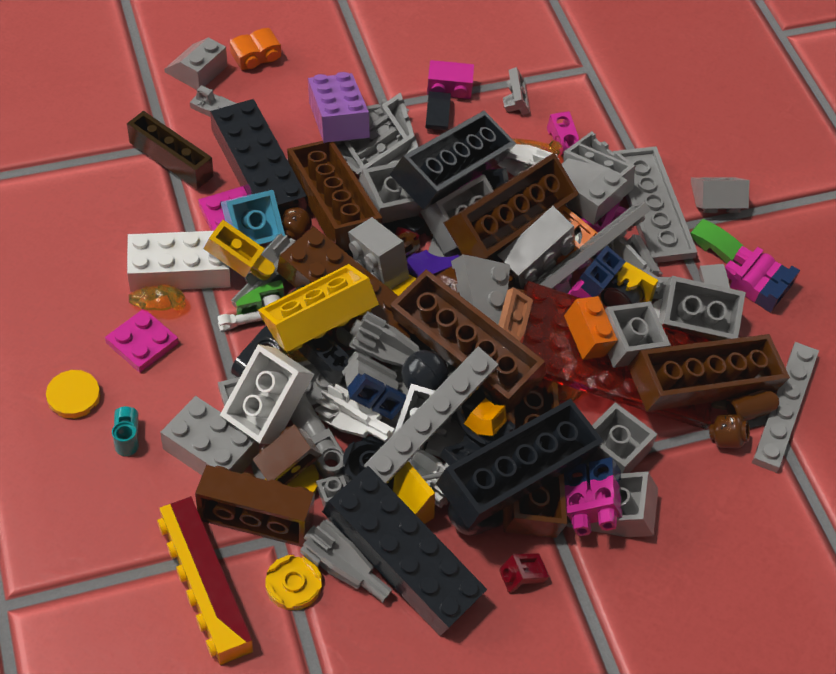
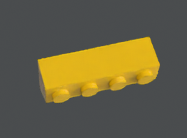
[258,264,379,352]

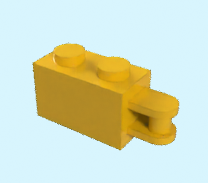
[203,220,275,281]

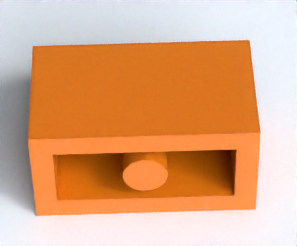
[564,296,618,360]

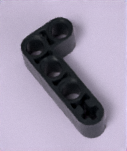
[287,285,350,384]

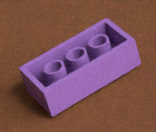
[308,72,370,143]

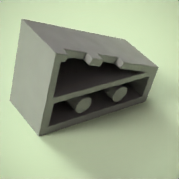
[563,131,635,197]
[451,254,510,324]

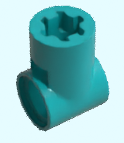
[112,406,139,456]

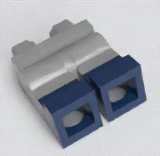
[342,351,406,420]

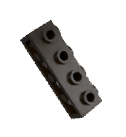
[127,111,214,189]

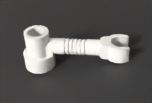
[218,295,280,332]

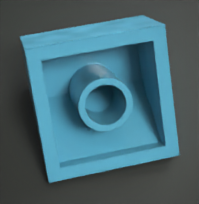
[221,190,285,245]

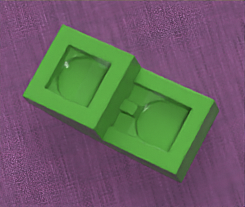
[690,219,744,264]
[236,280,284,315]

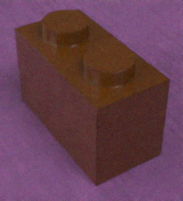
[253,424,322,485]

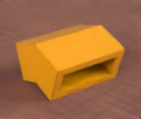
[464,398,507,436]

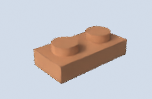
[498,287,533,343]

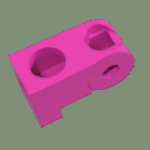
[547,111,579,155]

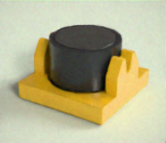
[601,262,658,307]

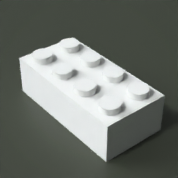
[127,231,231,292]

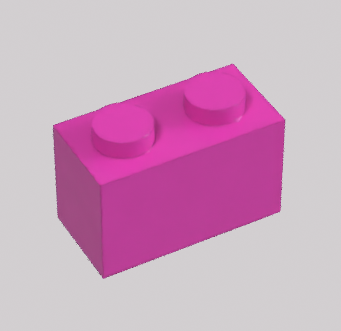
[427,60,474,99]

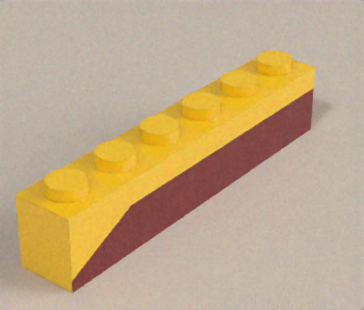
[157,496,253,665]

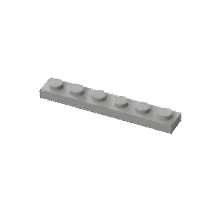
[526,202,651,294]
[752,342,819,473]
[364,346,499,484]

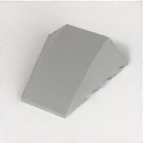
[334,93,418,177]

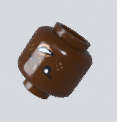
[281,208,312,241]
[709,415,750,449]

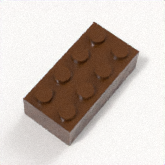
[195,465,314,547]

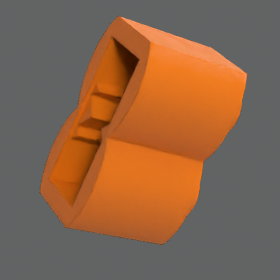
[229,28,281,70]

